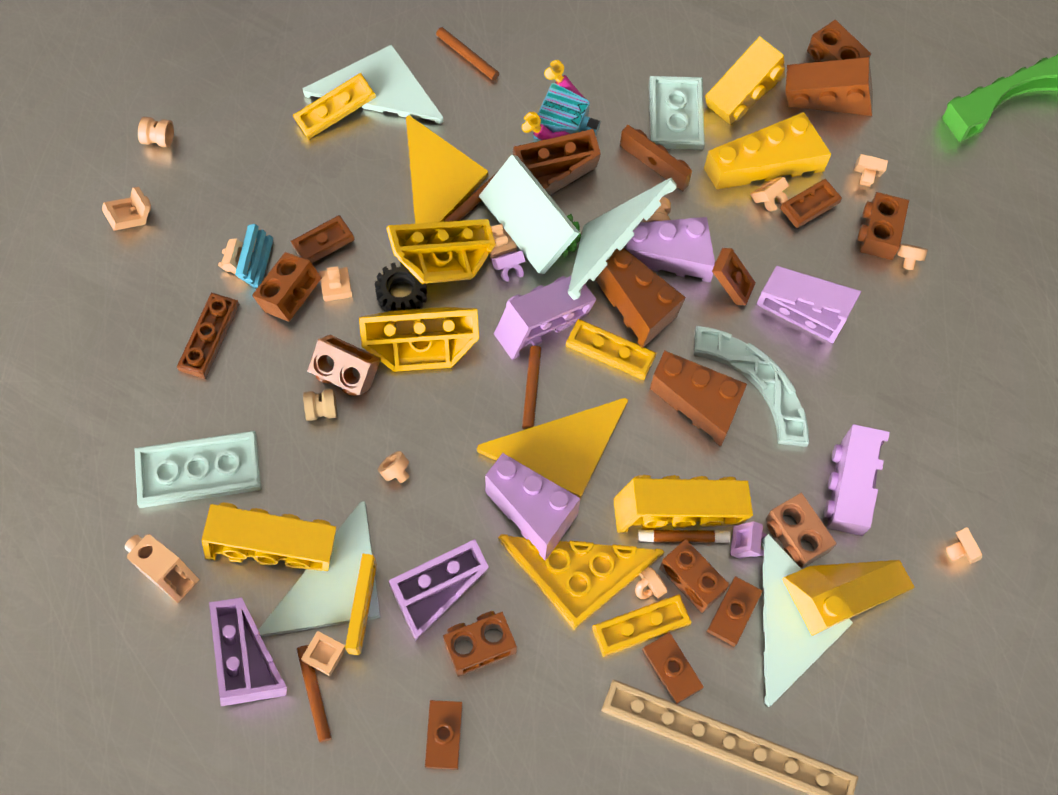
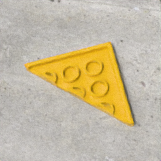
[406,115,489,224]
[477,398,628,500]
[498,534,665,630]

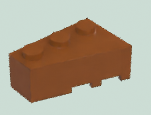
[786,57,873,116]
[512,129,601,195]
[595,247,686,348]
[650,350,747,447]

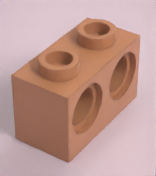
[766,493,837,569]

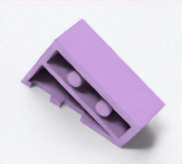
[624,217,715,283]
[757,266,862,343]
[494,276,596,360]
[824,424,890,536]
[485,453,580,561]
[389,539,489,641]
[209,597,287,706]

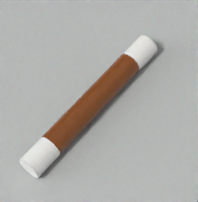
[638,530,730,543]

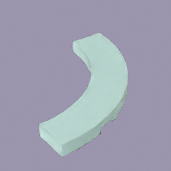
[693,326,809,447]

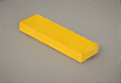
[293,73,376,140]
[566,319,657,380]
[345,553,377,655]
[592,594,692,657]

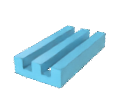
[235,224,274,288]

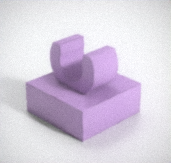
[491,250,525,282]
[730,521,767,559]

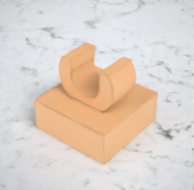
[854,154,888,187]
[750,177,789,211]
[489,224,517,260]
[218,238,250,274]
[319,266,352,301]
[946,527,983,564]
[301,631,346,676]

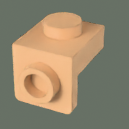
[102,187,151,231]

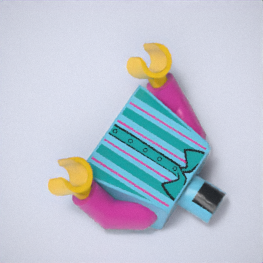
[522,60,601,140]

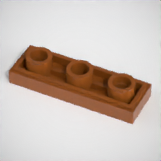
[620,125,692,192]
[177,292,240,379]

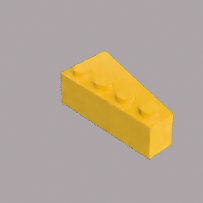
[704,112,831,190]
[613,475,753,533]
[201,502,336,571]

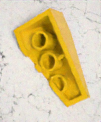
[782,560,915,636]

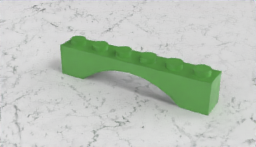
[942,54,1058,142]

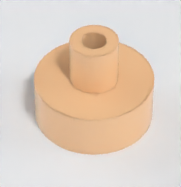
[897,244,928,270]
[378,451,409,483]

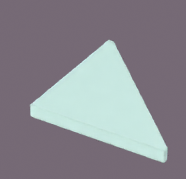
[302,45,443,124]
[568,178,677,300]
[258,501,381,637]
[762,534,853,707]

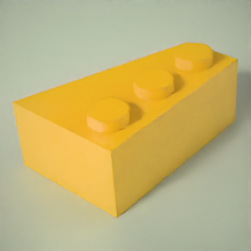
[705,36,785,125]

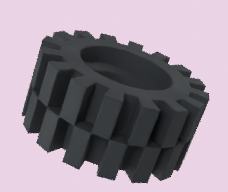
[375,262,427,312]

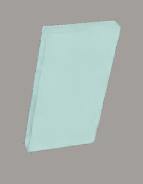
[479,155,580,274]
[134,431,262,508]

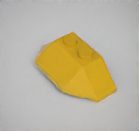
[387,219,496,284]
[359,307,479,372]

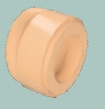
[635,567,667,599]

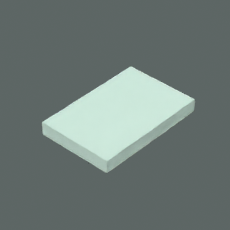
[649,76,705,150]

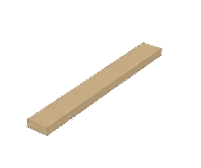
[601,679,859,795]

